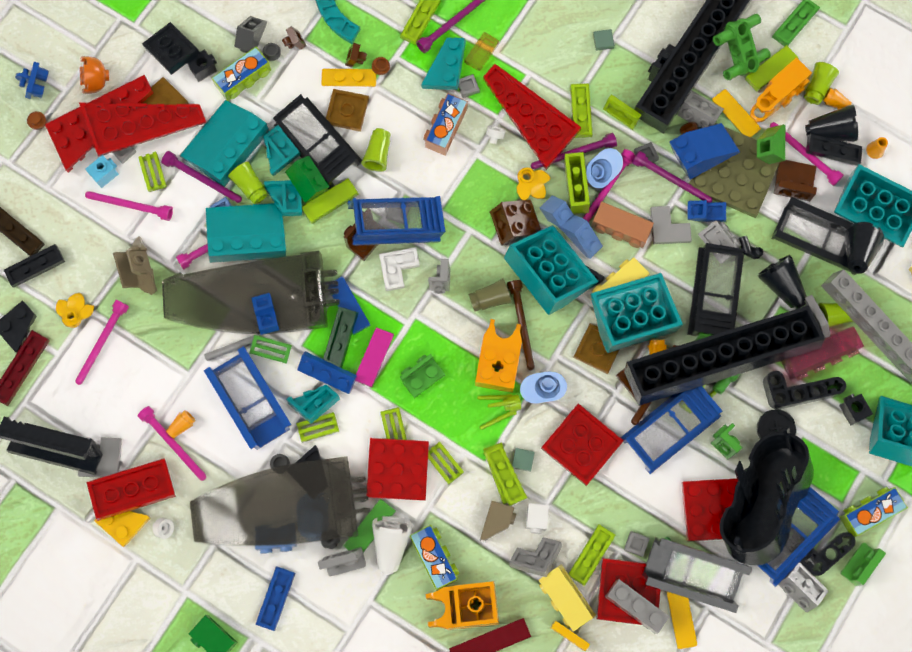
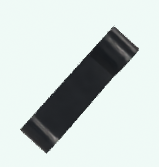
[763,371,846,409]

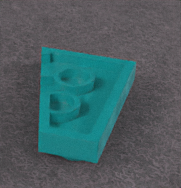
[421,38,466,90]

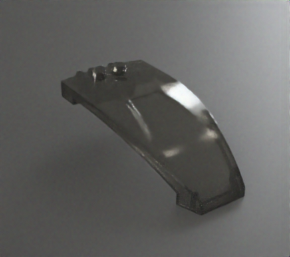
[162,251,340,334]
[190,456,370,546]

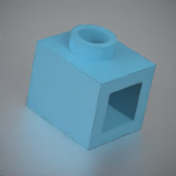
[85,155,119,188]

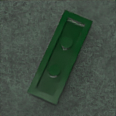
[323,307,359,368]

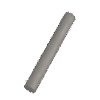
[204,334,260,361]

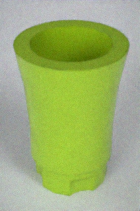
[804,62,839,105]
[361,128,391,172]
[228,162,268,205]
[818,303,854,327]

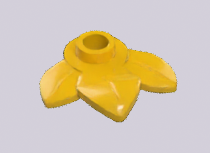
[516,167,551,200]
[56,293,94,328]

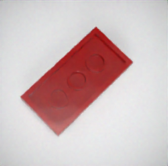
[86,458,176,521]

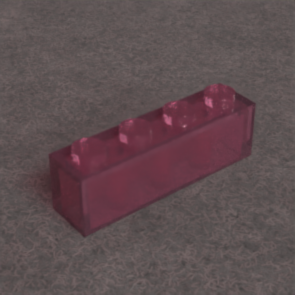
[781,326,864,381]

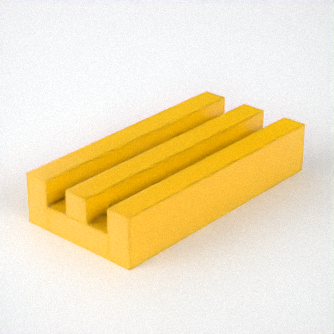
[550,621,590,651]

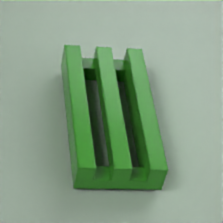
[249,335,292,364]

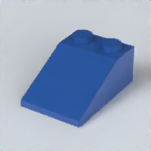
[669,123,740,180]

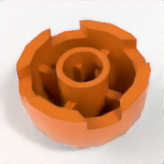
[80,56,109,94]

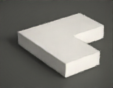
[379,247,420,291]

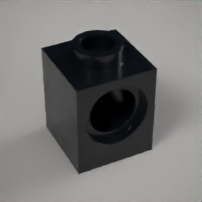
[187,49,217,82]
[839,393,873,426]

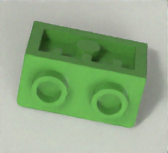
[400,354,445,399]
[711,423,743,460]
[840,543,886,586]

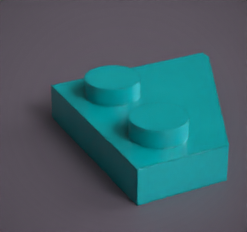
[264,180,302,217]

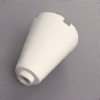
[372,516,412,575]

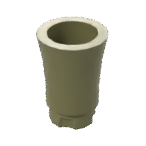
[469,278,512,312]

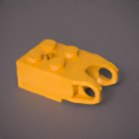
[750,57,812,123]
[475,319,522,393]
[426,581,499,630]

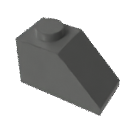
[234,16,267,53]

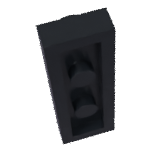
[806,134,863,166]
[4,244,65,288]

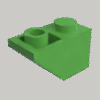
[757,124,786,164]

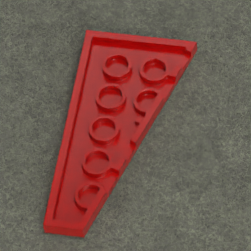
[483,64,581,170]
[45,75,154,173]
[79,102,206,157]

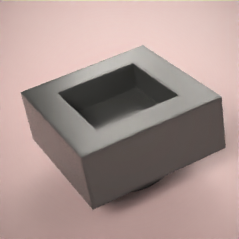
[634,142,659,167]

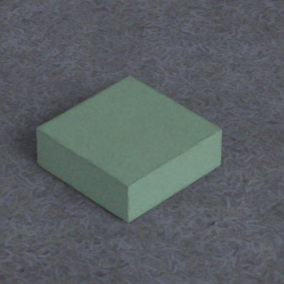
[593,29,614,51]
[512,448,535,472]

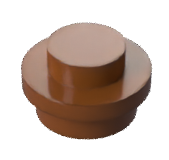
[372,57,390,75]
[27,111,46,130]

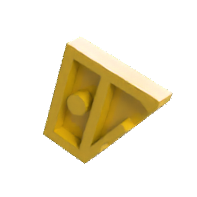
[94,511,150,547]

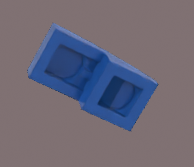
[688,200,726,222]
[251,293,279,335]

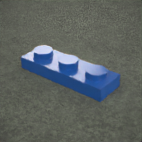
[297,351,357,394]

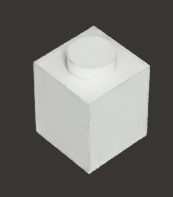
[526,503,549,534]

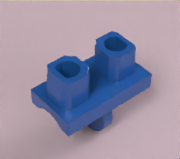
[15,62,49,99]

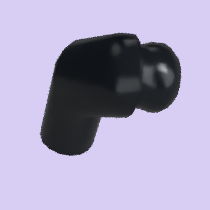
[738,236,764,259]

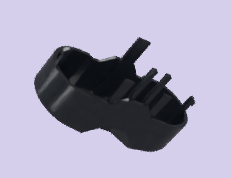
[720,427,814,566]

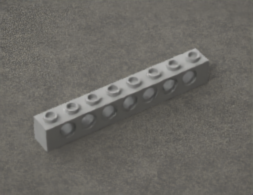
[821,269,912,384]

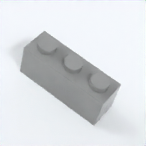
[605,579,670,634]

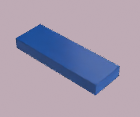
[326,276,371,335]
[255,566,296,631]

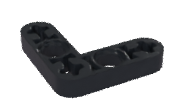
[785,527,856,576]

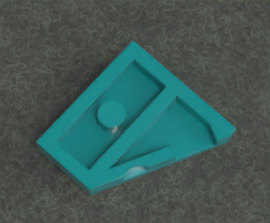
[263,125,301,176]
[286,385,340,424]

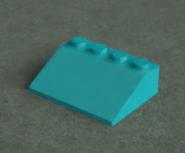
[180,100,269,187]
[834,164,912,248]
[206,203,286,263]
[504,225,598,315]
[590,273,683,353]
[869,396,912,466]

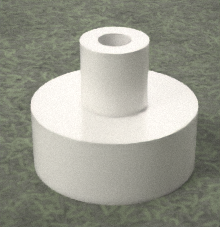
[486,125,506,144]
[153,518,174,539]

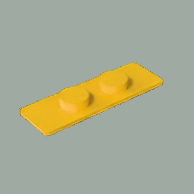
[321,69,376,87]
[712,89,761,138]
[666,591,697,649]

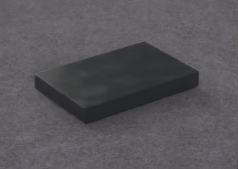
[142,22,200,75]

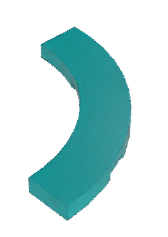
[316,0,361,44]

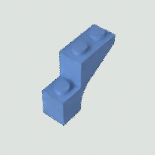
[540,195,603,259]

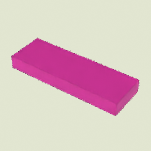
[356,327,394,388]

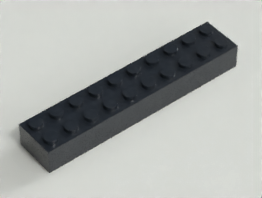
[634,0,752,134]
[624,305,825,406]

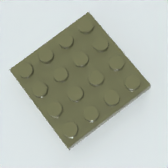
[689,123,780,218]

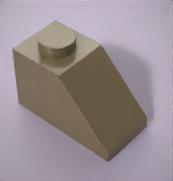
[480,501,516,542]

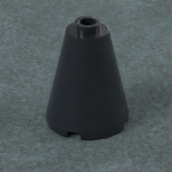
[805,105,858,142]
[845,222,884,274]
[758,254,807,309]

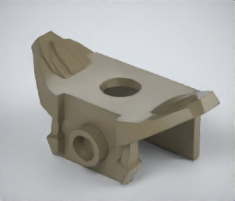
[113,236,157,295]

